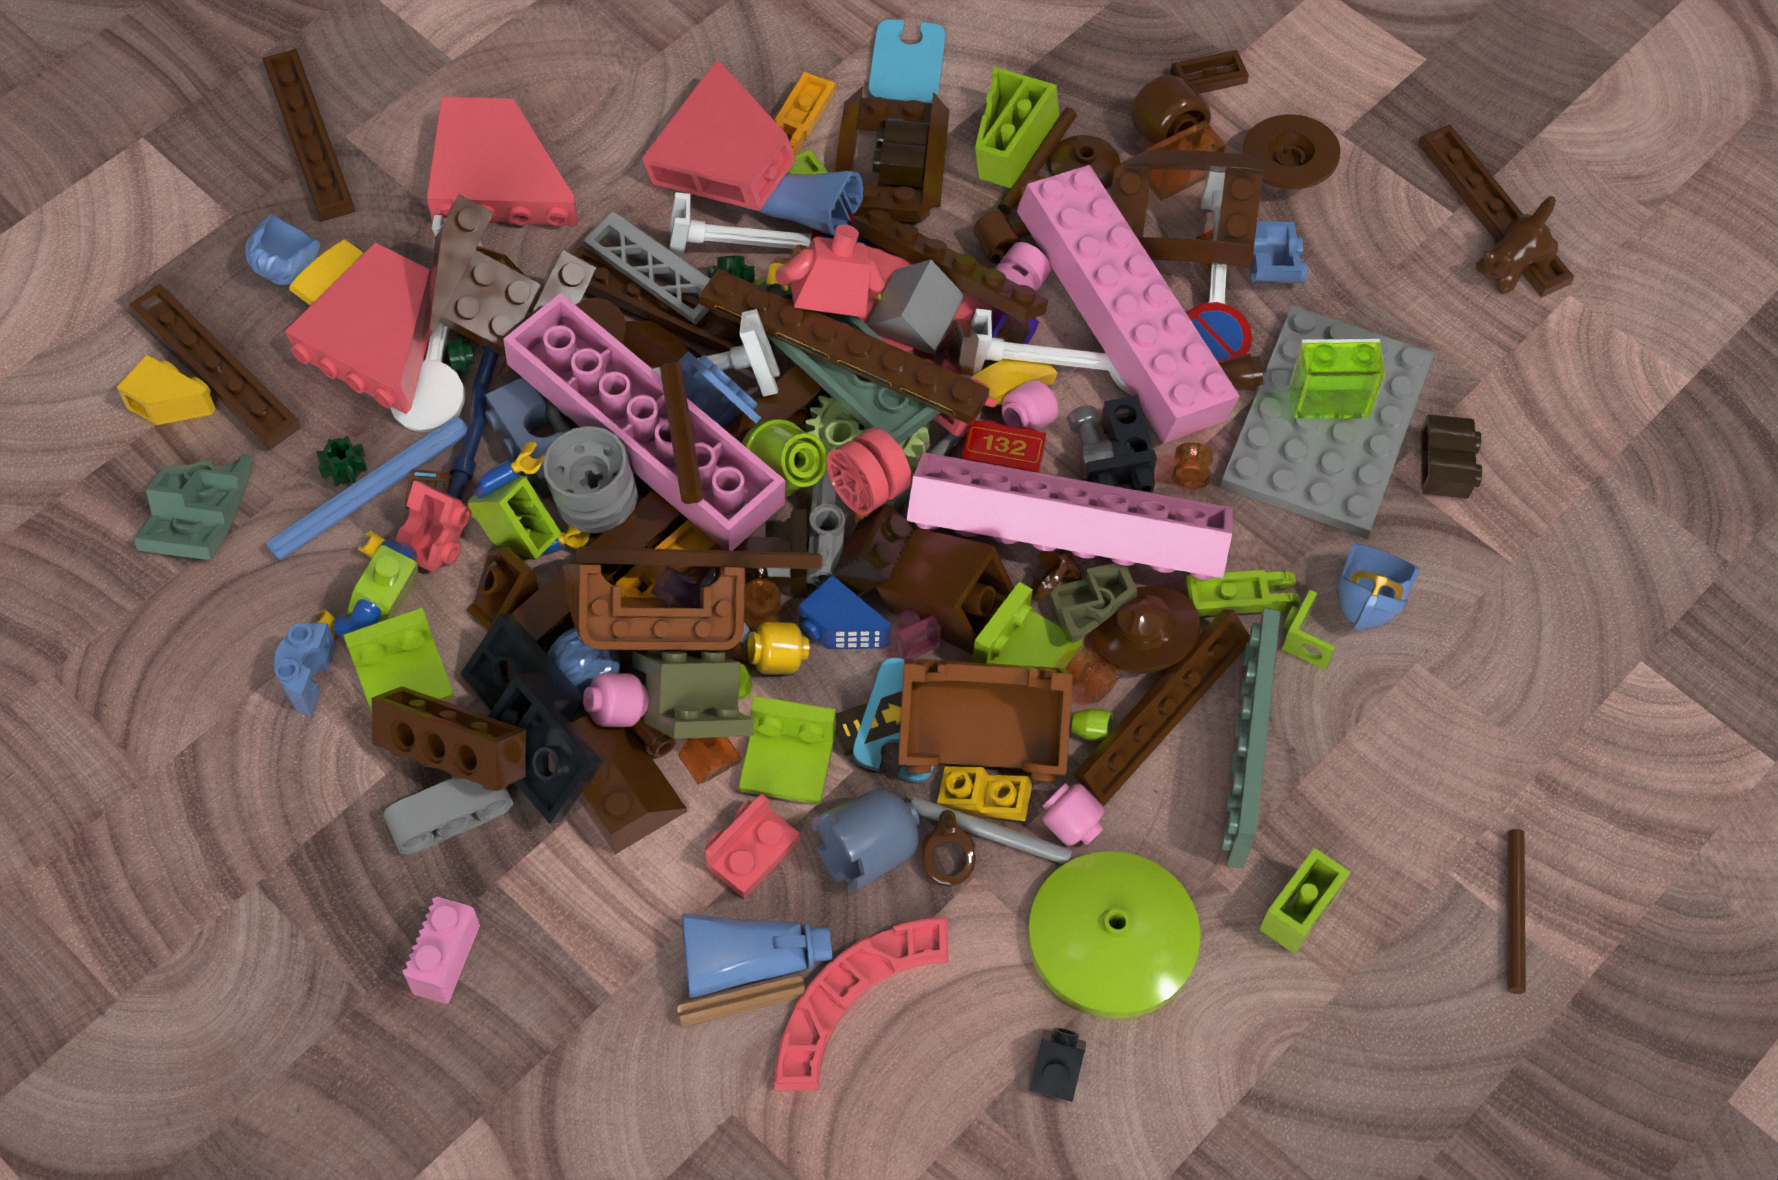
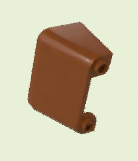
[563,564,745,650]
[898,659,1073,781]

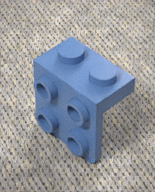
[678,351,761,428]

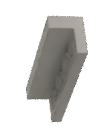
[583,211,710,325]

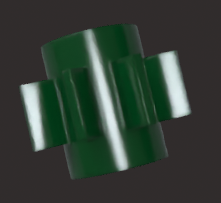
[708,255,755,283]
[316,436,367,486]

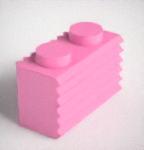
[402,897,480,1004]

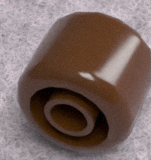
[1131,75,1211,150]

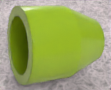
[1071,708,1113,742]

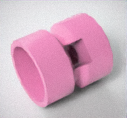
[994,242,1051,291]

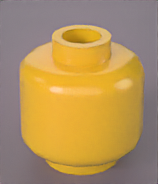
[747,622,809,675]

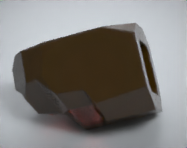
[733,537,791,588]

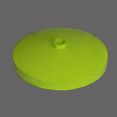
[1028,851,1201,1019]

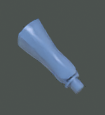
[759,171,863,236]
[682,913,832,998]

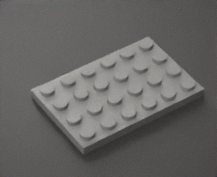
[1220,305,1434,539]

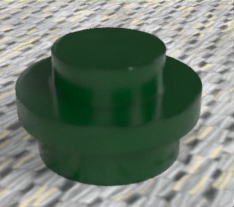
[447,335,475,373]

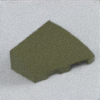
[1047,563,1137,643]

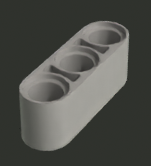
[383,777,513,855]

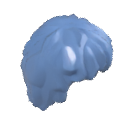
[245,213,321,285]
[547,628,622,706]

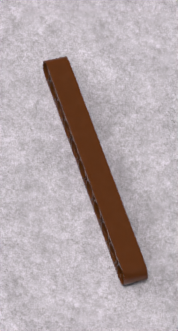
[512,364,830,653]

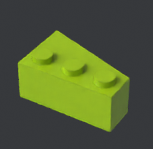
[975,66,1060,189]

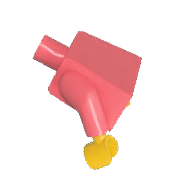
[766,225,885,318]

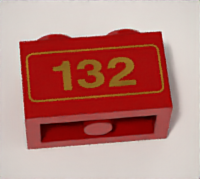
[962,420,1047,473]

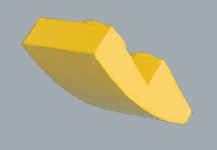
[289,239,364,306]
[972,359,1058,405]
[937,766,1033,821]

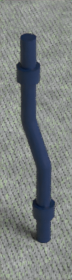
[447,345,500,500]

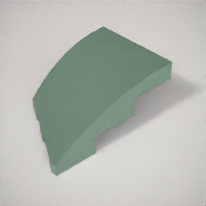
[134,455,253,560]

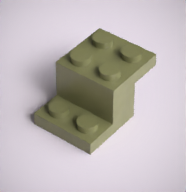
[632,650,754,739]

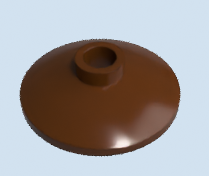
[1049,135,1121,189]

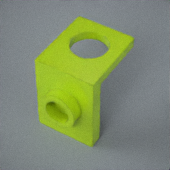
[1282,590,1335,670]

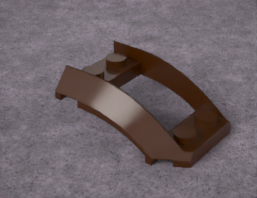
[835,86,950,223]
[1111,150,1265,268]

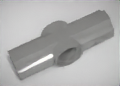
[807,470,846,588]

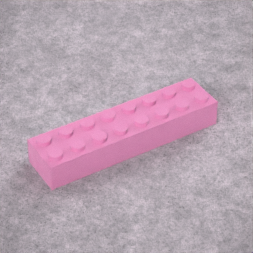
[1017,165,1240,444]
[503,293,785,551]
[906,452,1233,580]

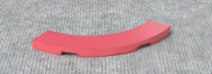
[774,917,948,1091]

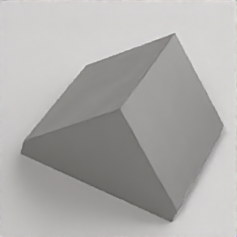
[866,259,964,355]

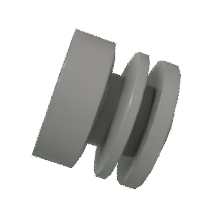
[543,426,638,533]

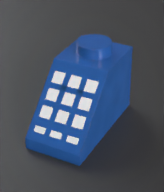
[799,575,891,649]

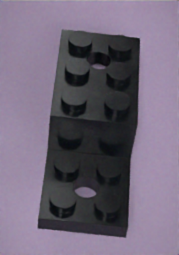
[460,613,604,824]

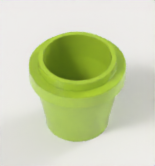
[741,419,827,497]

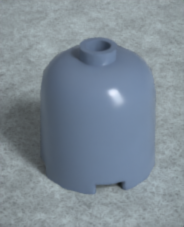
[811,789,920,893]

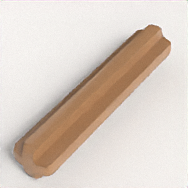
[677,973,805,1027]

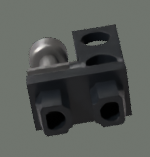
[1067,395,1157,493]

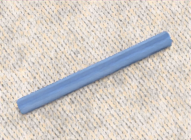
[267,417,468,560]

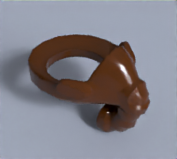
[1030,548,1082,601]
[920,809,976,887]

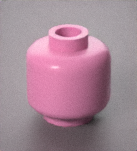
[1001,380,1058,432]
[583,673,649,727]
[1042,783,1105,846]

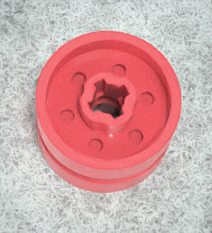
[826,428,911,515]

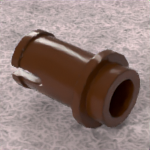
[631,716,675,758]

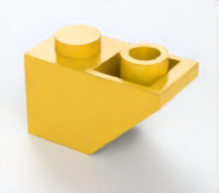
[117,355,216,425]

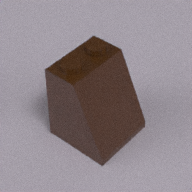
[876,528,1014,655]

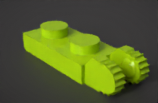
[1185,570,1301,617]

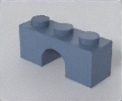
[484,377,564,500]

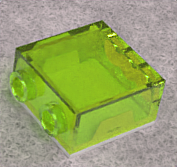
[1289,339,1385,418]

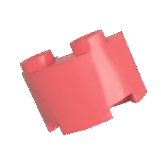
[396,481,471,572]

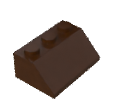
[550,716,687,855]

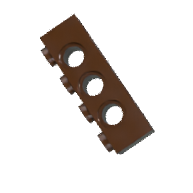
[372,686,526,791]

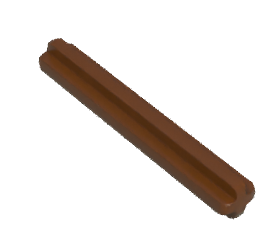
[660,362,703,504]

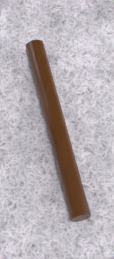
[998,108,1077,215]
[1507,829,1526,994]

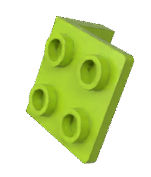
[972,582,1083,669]
[343,607,454,713]
[739,696,836,805]

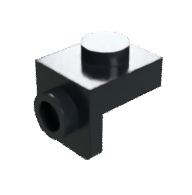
[1029,1027,1086,1102]

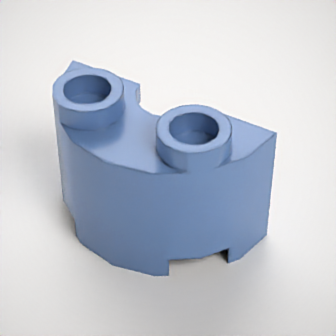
[1249,221,1307,284]
[273,623,336,717]

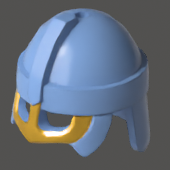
[1336,542,1419,632]

